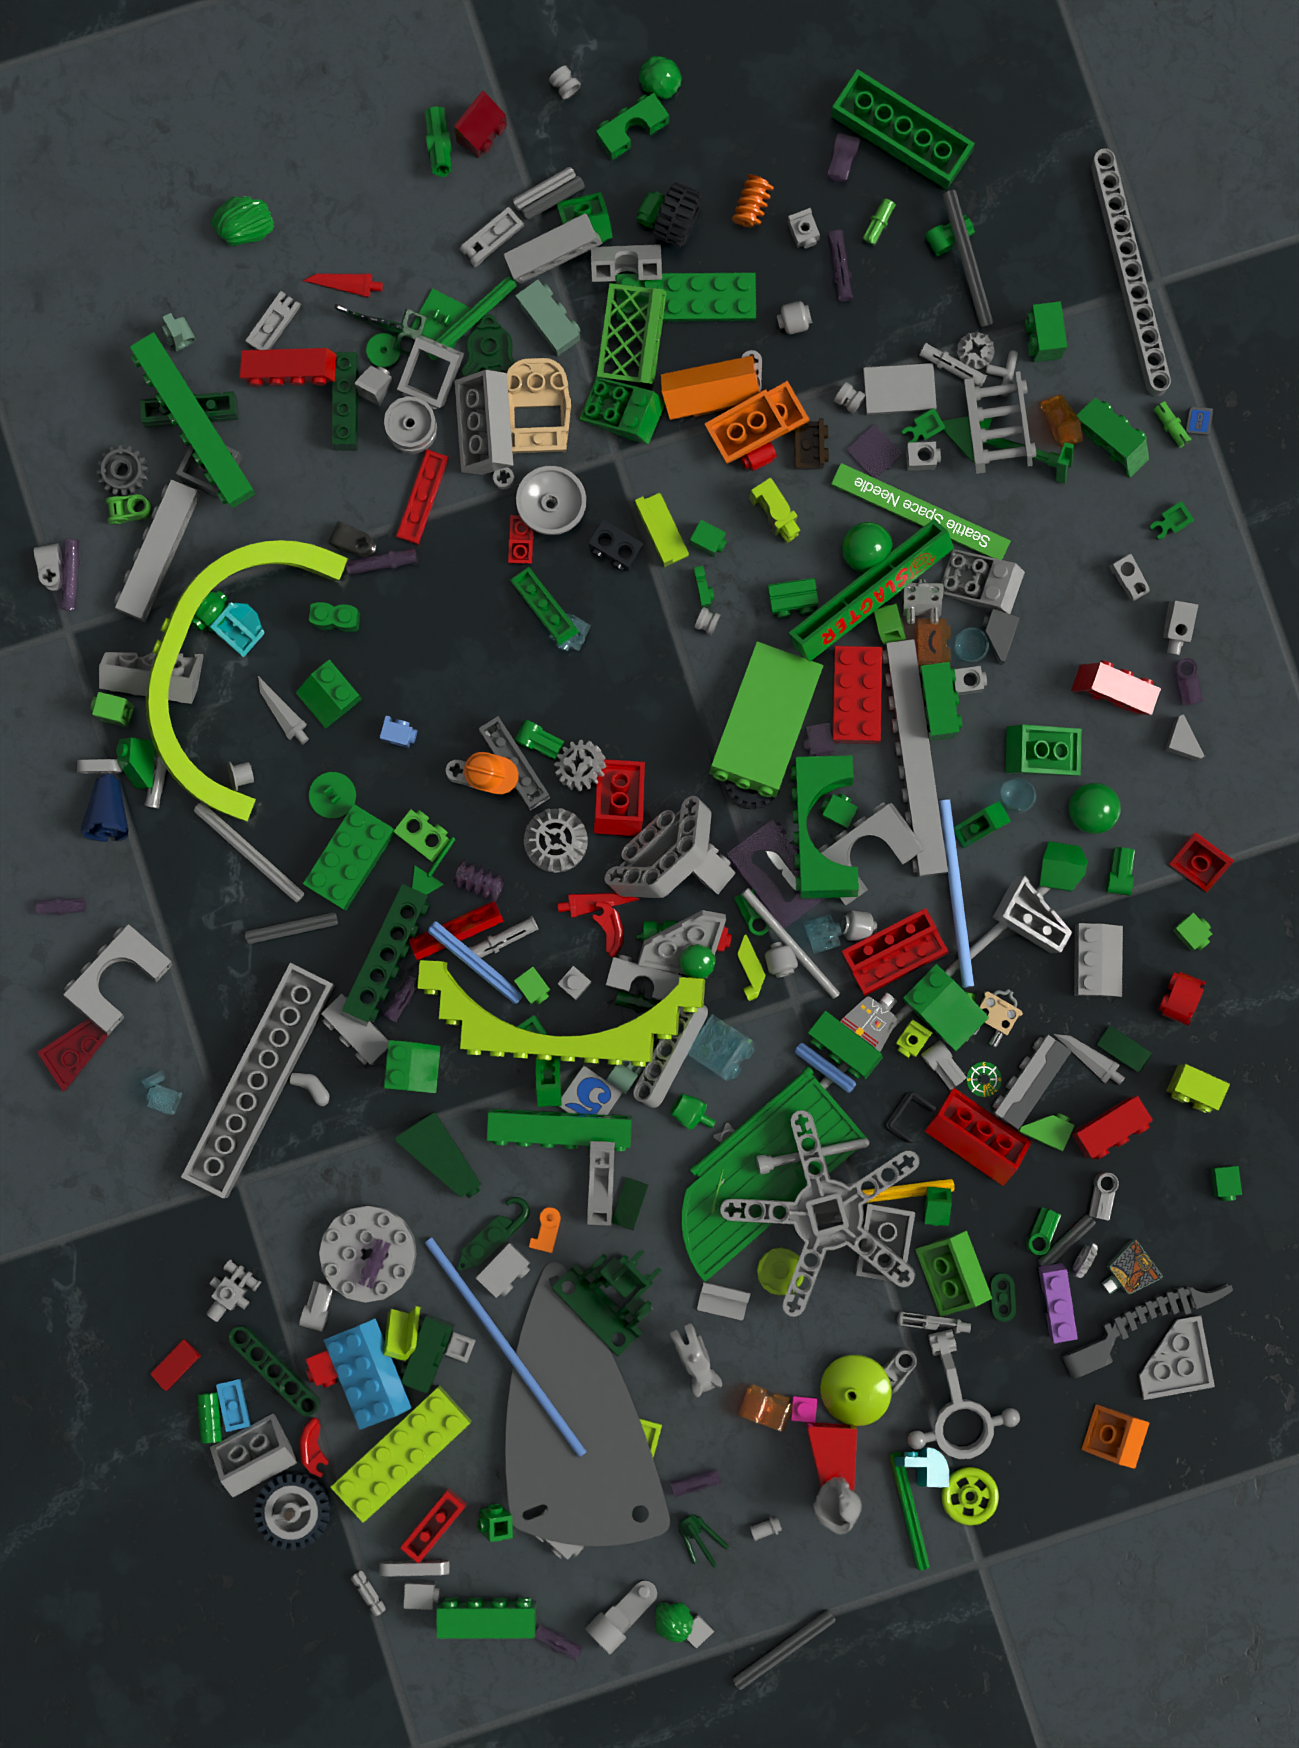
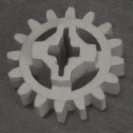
[554,740,606,791]

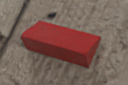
[151,1339,201,1392]

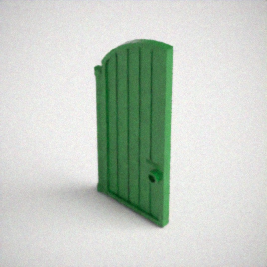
[681,1066,867,1282]

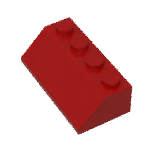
[925,1088,1032,1186]

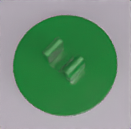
[309,772,356,819]

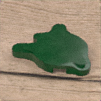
[461,315,516,377]

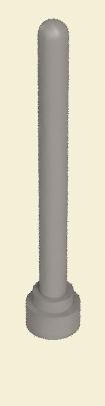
[756,1138,869,1175]

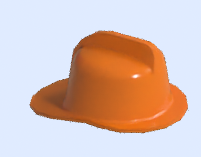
[464,752,519,794]

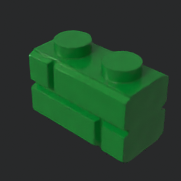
[767,578,819,618]

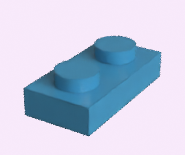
[216,1379,251,1432]

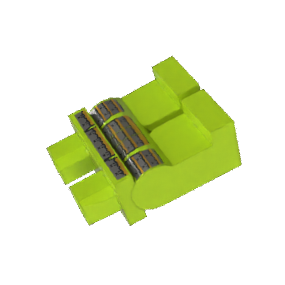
[749,478,800,543]

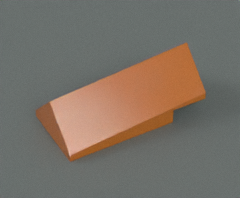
[661,356,760,420]
[705,381,810,464]

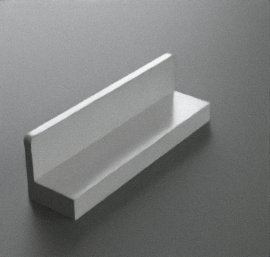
[504,214,602,284]

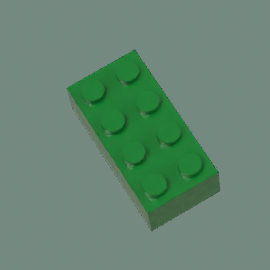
[303,804,395,911]
[437,1597,536,1639]

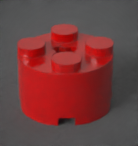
[1158,971,1206,1026]

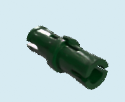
[615,990,660,1013]

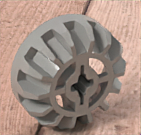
[524,808,588,873]

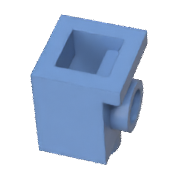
[380,716,418,748]

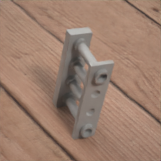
[964,371,1036,474]

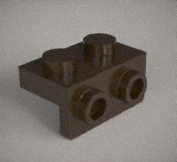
[794,418,829,470]

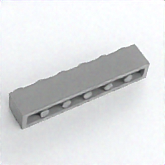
[114,480,200,622]

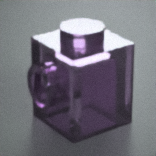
[803,722,835,757]

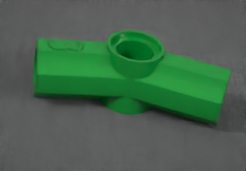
[425,106,452,177]

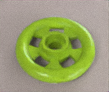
[941,1467,999,1526]

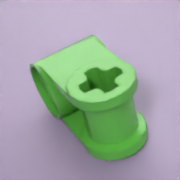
[105,494,153,524]

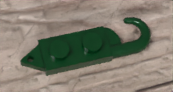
[458,1197,530,1270]

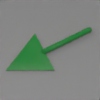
[412,837,455,895]

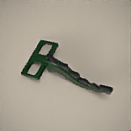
[334,304,427,356]

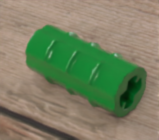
[197,1392,222,1443]

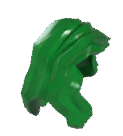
[210,197,274,246]

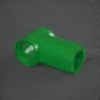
[925,215,975,256]
[514,719,564,760]
[1106,847,1135,896]
[734,889,769,937]
[1025,1207,1061,1255]

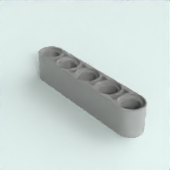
[633,1005,708,1108]

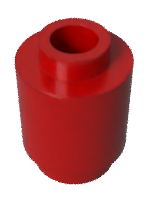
[740,442,777,472]

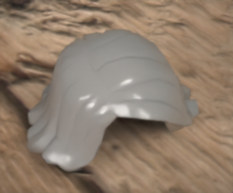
[813,1477,861,1535]

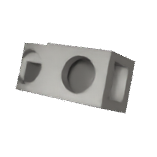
[1108,554,1150,601]

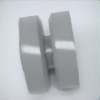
[384,396,438,454]

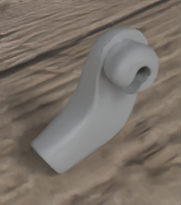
[290,1073,330,1106]

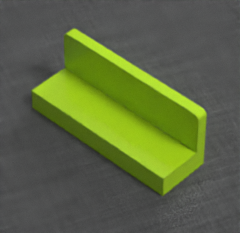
[635,493,689,567]

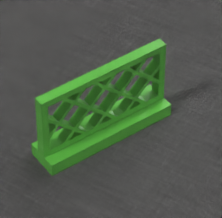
[597,283,667,385]

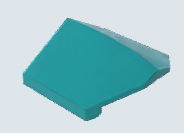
[209,602,264,657]

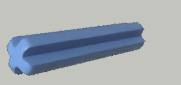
[795,1043,856,1093]

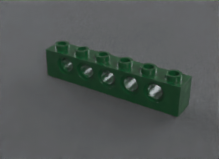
[341,884,430,1027]

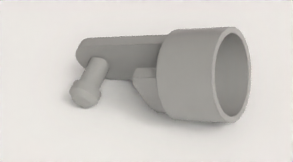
[585,1581,657,1655]

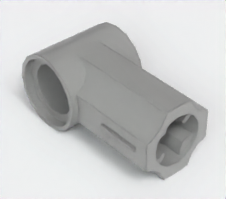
[921,1040,967,1090]
[1088,1172,1119,1220]
[299,1281,333,1332]

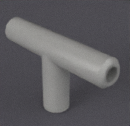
[985,350,1018,397]

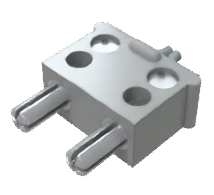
[901,579,944,624]

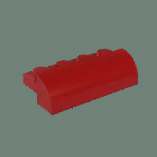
[842,908,948,996]

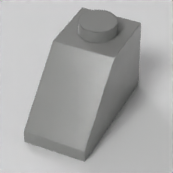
[355,366,393,406]

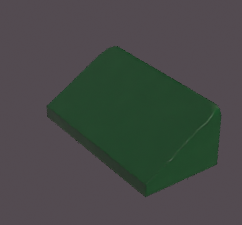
[611,1177,649,1230]

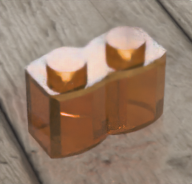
[737,1385,793,1432]

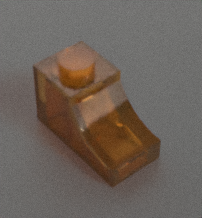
[1040,394,1083,449]

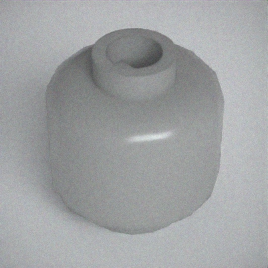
[777,301,812,335]
[840,910,877,942]
[764,941,798,978]

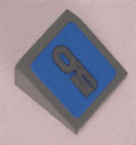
[1186,407,1213,435]

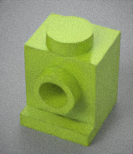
[895,1019,932,1058]

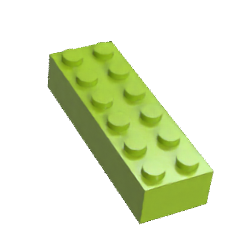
[331,1385,472,1523]

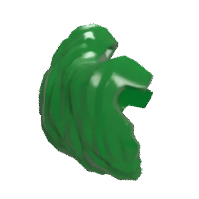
[655,1602,694,1643]

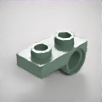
[161,313,196,352]
[606,1060,647,1094]

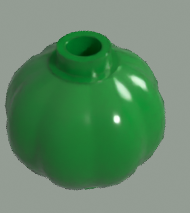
[191,590,227,632]

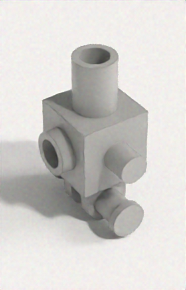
[206,1259,261,1322]

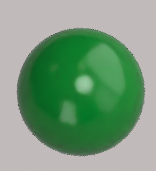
[841,522,893,573]
[1068,783,1121,834]

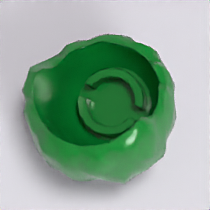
[639,56,682,100]

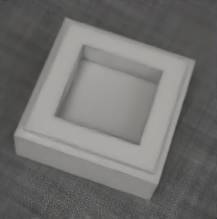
[445,1332,476,1363]

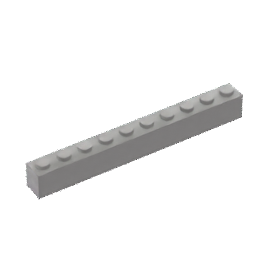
[882,639,948,877]

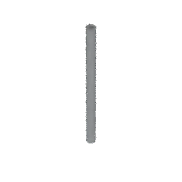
[741,888,840,999]

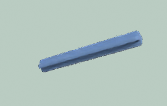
[428,922,523,1004]

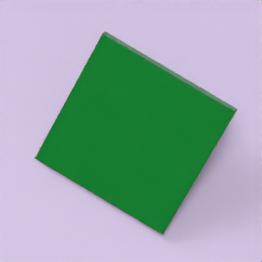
[411,288,472,348]

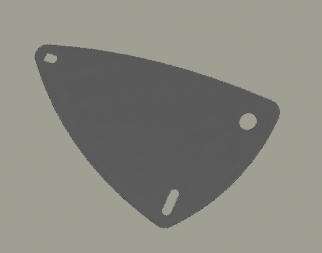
[505,1262,670,1546]

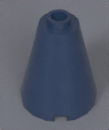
[81,774,129,842]

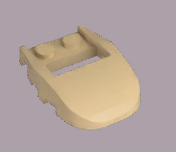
[507,358,571,454]

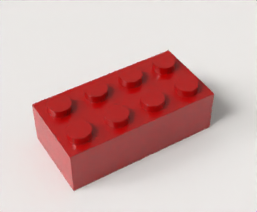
[832,646,882,744]

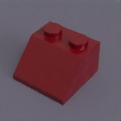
[454,90,507,158]

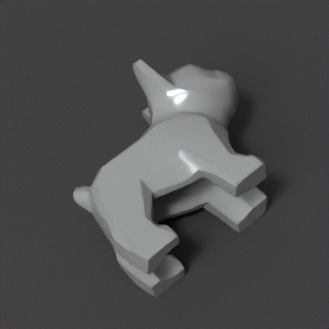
[670,1324,722,1398]

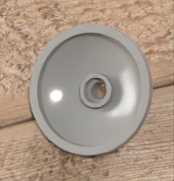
[516,466,586,535]

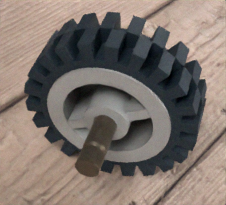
[254,1472,331,1551]

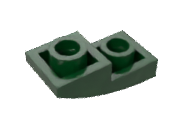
[1097,1025,1153,1073]

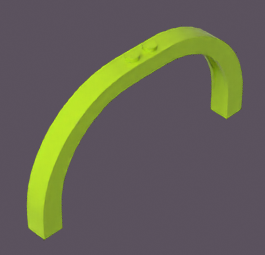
[146,540,348,821]

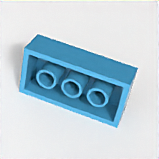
[324,1319,411,1430]

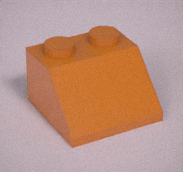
[1081,1404,1149,1469]

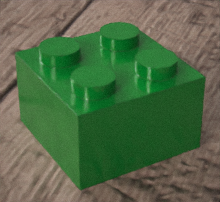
[1024,301,1067,363]

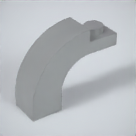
[587,1141,615,1226]

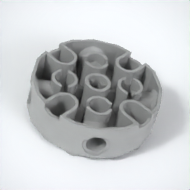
[319,1205,417,1303]

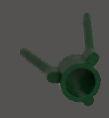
[678,1514,729,1568]

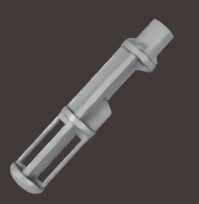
[897,1311,971,1334]

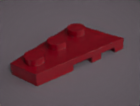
[37,1019,111,1092]

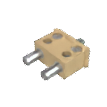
[973,989,1023,1047]

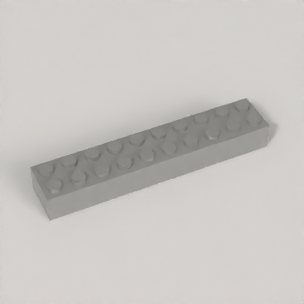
[181,963,335,1199]

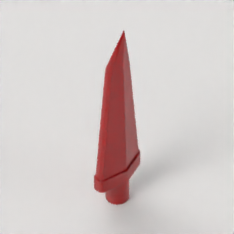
[303,273,383,297]
[557,893,639,918]

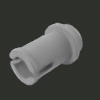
[750,1516,782,1541]

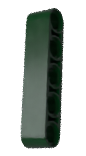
[229,1325,321,1416]

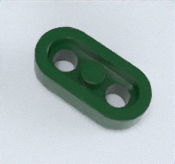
[990,1273,1016,1322]

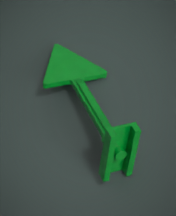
[942,416,1074,484]

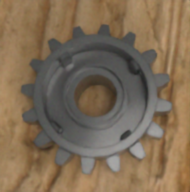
[96,445,149,496]

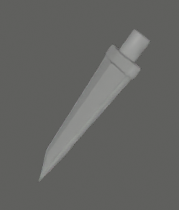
[258,676,309,744]
[1054,1034,1125,1085]

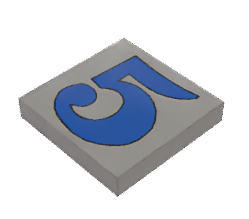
[560,1066,623,1115]

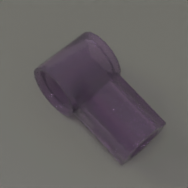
[827,132,860,182]
[1173,658,1203,706]

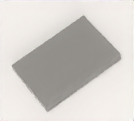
[863,363,937,415]

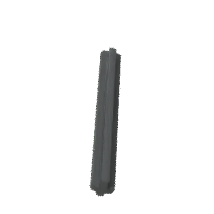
[733,1610,835,1690]

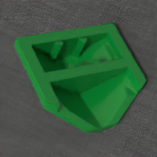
[1040,841,1088,892]

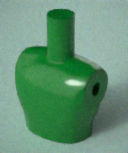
[670,1093,716,1130]

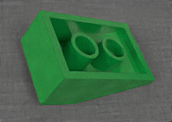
[1006,725,1081,776]
[903,964,989,1051]

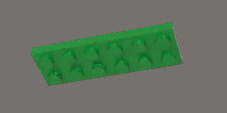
[617,273,756,322]

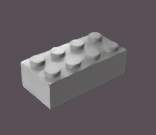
[455,370,513,475]

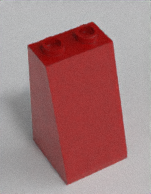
[806,1422,857,1491]

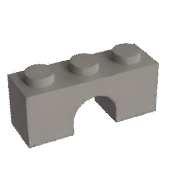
[591,245,662,282]
[606,955,682,1001]

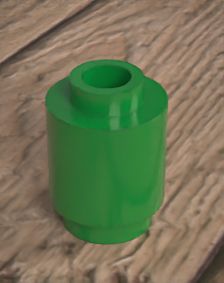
[636,191,665,228]

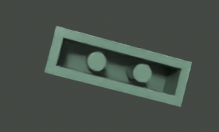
[516,280,581,356]

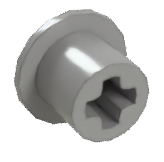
[227,762,254,791]

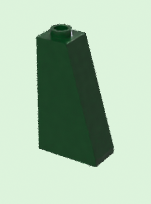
[394,1112,482,1199]

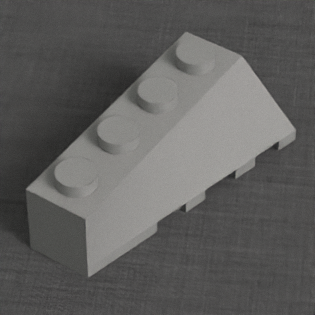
[99,652,203,704]

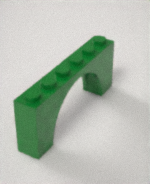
[791,755,859,899]

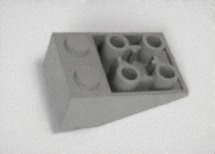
[941,549,1025,614]

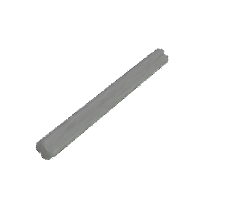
[194,802,304,902]

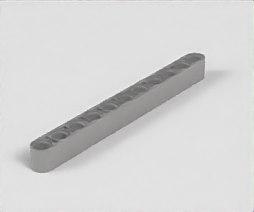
[1091,149,1171,397]

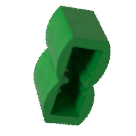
[309,602,360,632]

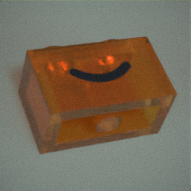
[916,619,951,669]

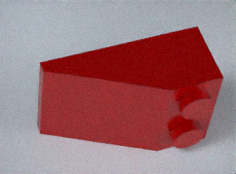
[594,759,645,836]

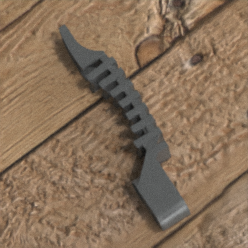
[1062,1284,1233,1379]

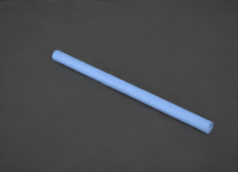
[938,800,974,988]

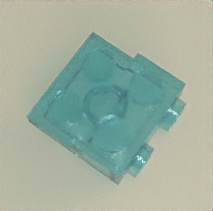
[687,1014,755,1082]

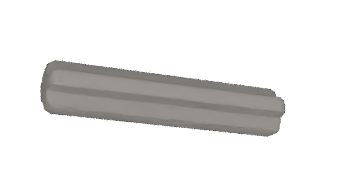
[513,167,576,211]

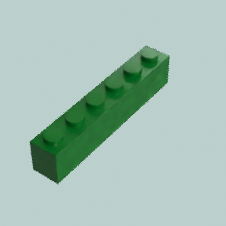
[487,1108,632,1151]

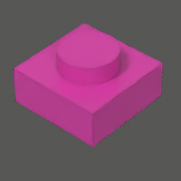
[791,1396,817,1423]

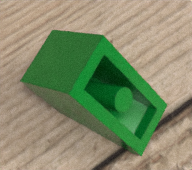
[116,738,155,789]
[954,801,1011,848]

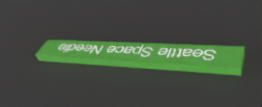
[831,463,1011,560]

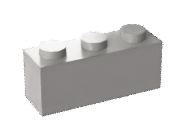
[321,994,389,1065]

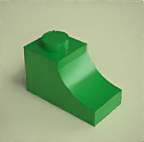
[535,1054,562,1107]

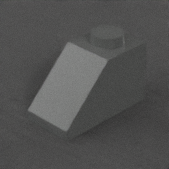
[981,609,1020,665]

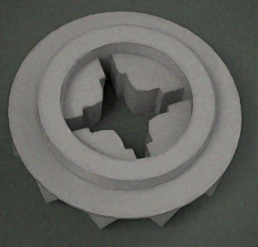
[957,332,995,369]
[1072,1242,1098,1278]

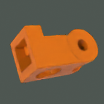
[529,1207,561,1253]

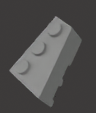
[993,875,1072,953]

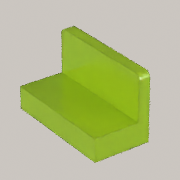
[383,1306,420,1361]

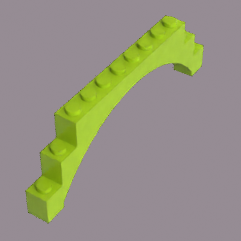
[418,960,705,1067]

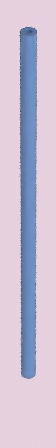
[425,1238,587,1457]

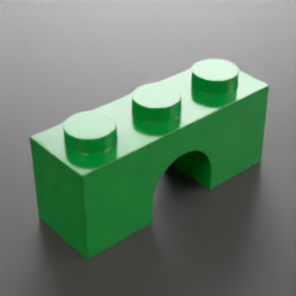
[596,93,669,160]

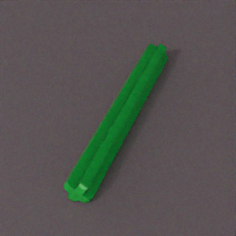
[425,276,517,361]
[889,1451,930,1570]

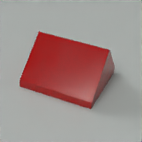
[1169,832,1234,892]

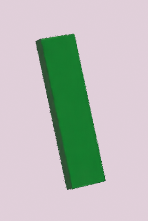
[510,567,579,646]

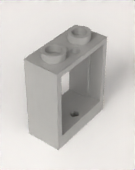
[397,335,464,409]

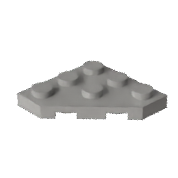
[638,910,726,974]
[1138,1315,1215,1400]

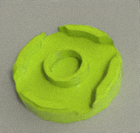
[757,1247,804,1296]

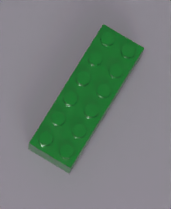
[831,69,975,190]

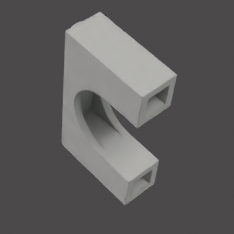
[818,802,925,905]
[63,924,172,1035]

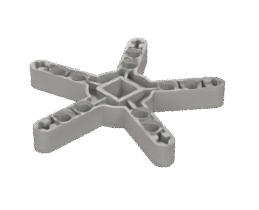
[720,1110,920,1317]

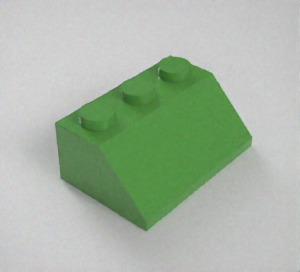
[915,1231,992,1317]

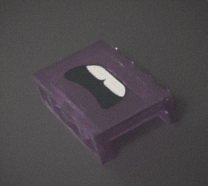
[726,820,826,929]

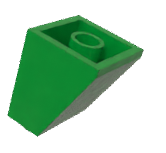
[384,1040,441,1093]

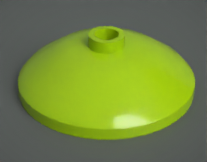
[820,1354,892,1426]

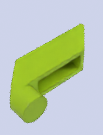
[737,935,765,1001]

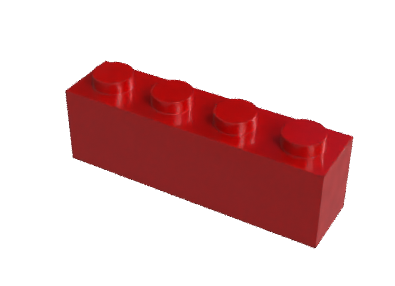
[240,348,337,387]

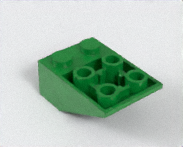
[579,377,665,445]

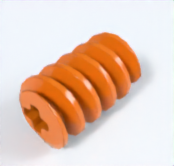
[732,174,774,228]

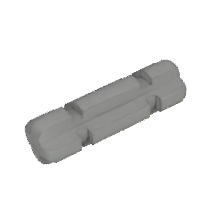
[351,1571,386,1616]

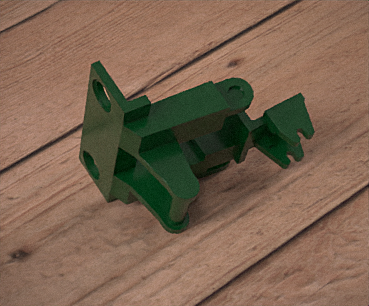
[552,1249,662,1357]

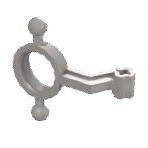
[908,1329,1020,1459]

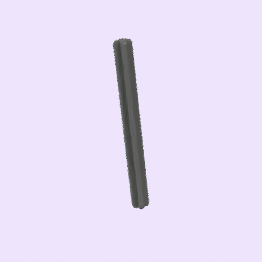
[943,190,993,327]

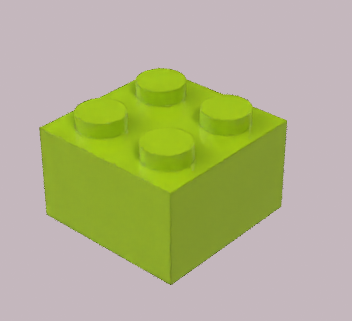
[1166,1064,1230,1113]

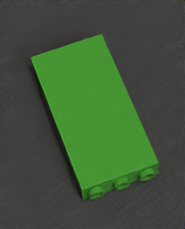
[709,642,823,797]

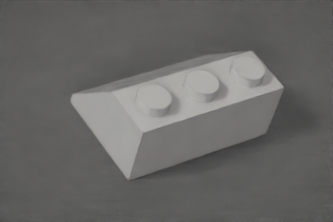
[1074,923,1123,997]
[210,1413,297,1497]

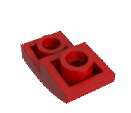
[508,515,534,564]

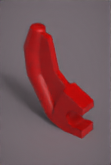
[591,901,624,958]
[299,1417,329,1478]

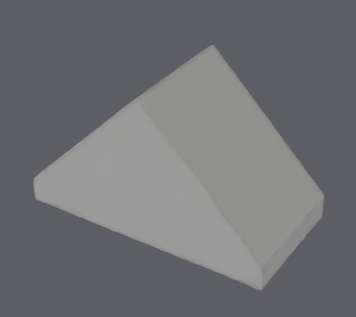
[1165,714,1205,761]

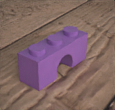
[1038,1263,1078,1343]

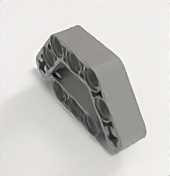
[604,796,711,898]

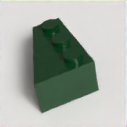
[399,1314,455,1394]

